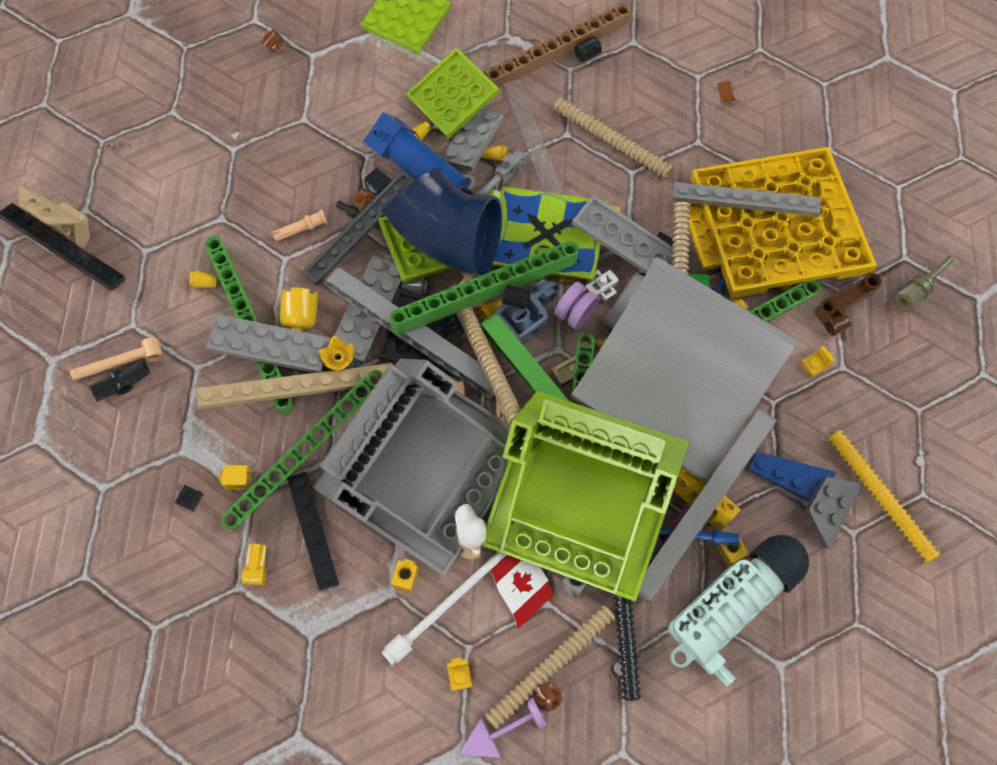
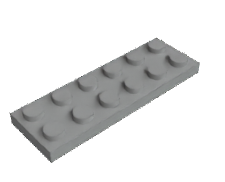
[572,195,674,274]
[334,256,402,364]
[206,314,330,373]

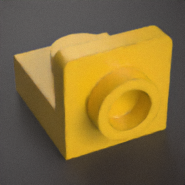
[800,346,834,378]
[447,657,472,691]

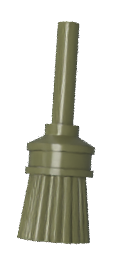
[894,256,954,312]

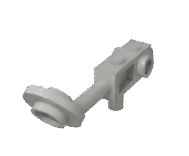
[478,151,527,195]

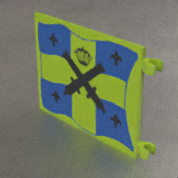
[488,186,609,281]

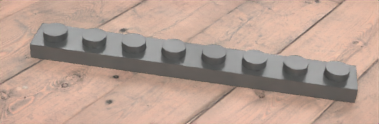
[302,170,415,286]

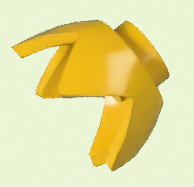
[318,336,354,371]

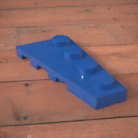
[748,452,837,502]

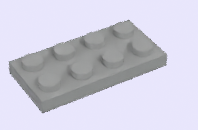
[442,109,504,171]

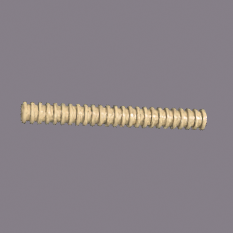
[554,97,673,179]
[672,202,690,275]
[456,307,521,425]
[485,606,615,729]

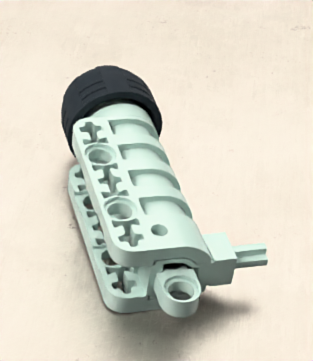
[668,535,809,687]

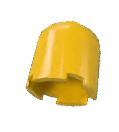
[280,287,319,332]

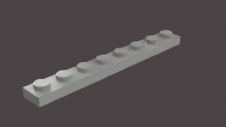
[672,182,820,216]

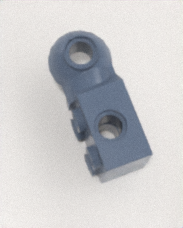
[494,279,559,344]

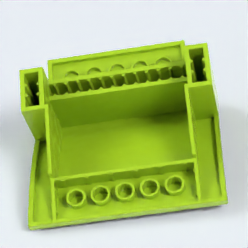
[481,391,689,602]

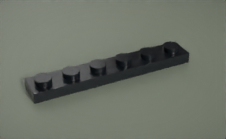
[287,471,340,592]

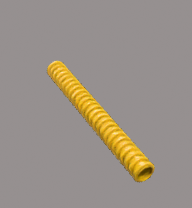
[828,430,941,563]

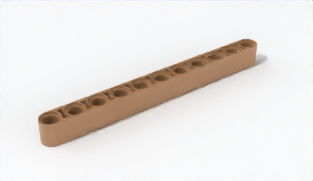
[482,3,631,89]

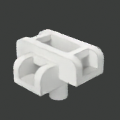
[585,270,619,303]

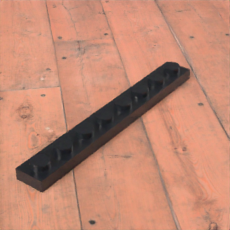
[0,203,125,291]

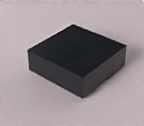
[175,485,204,512]

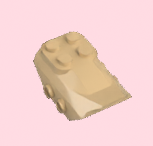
[19,183,90,254]

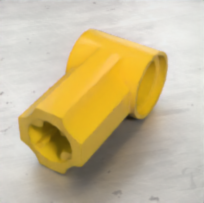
[242,544,267,586]

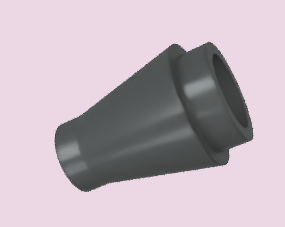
[402,279,431,296]

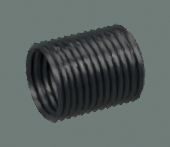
[574,36,602,62]
[502,284,531,310]

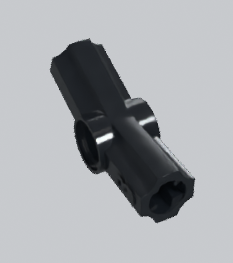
[89,359,150,402]

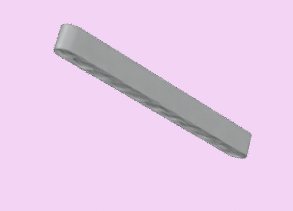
[325,268,494,398]
[638,409,777,603]

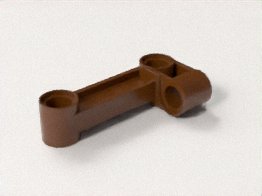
[815,273,882,336]

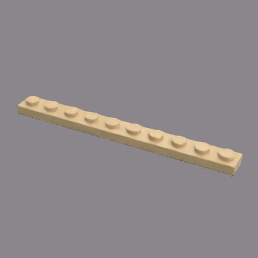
[196,363,392,409]

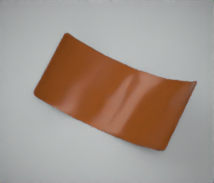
[718,81,739,103]

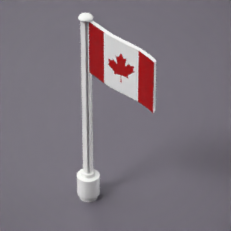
[382,552,553,665]

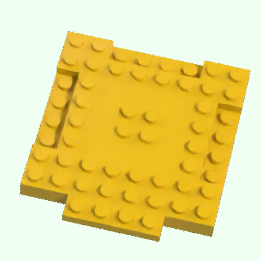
[688,147,877,299]

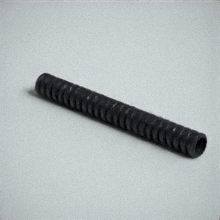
[614,594,641,700]

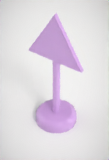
[459,698,547,758]

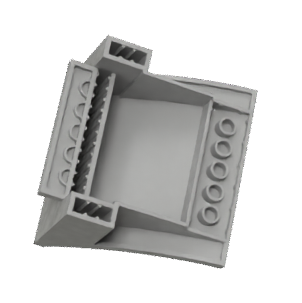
[571,257,798,483]
[311,358,511,576]

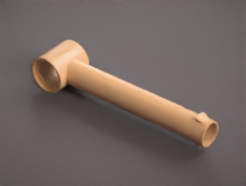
[70,337,163,381]

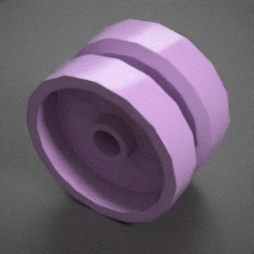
[554,281,600,330]

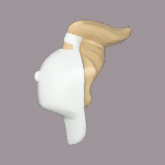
[455,504,487,560]

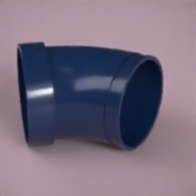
[381,167,502,277]

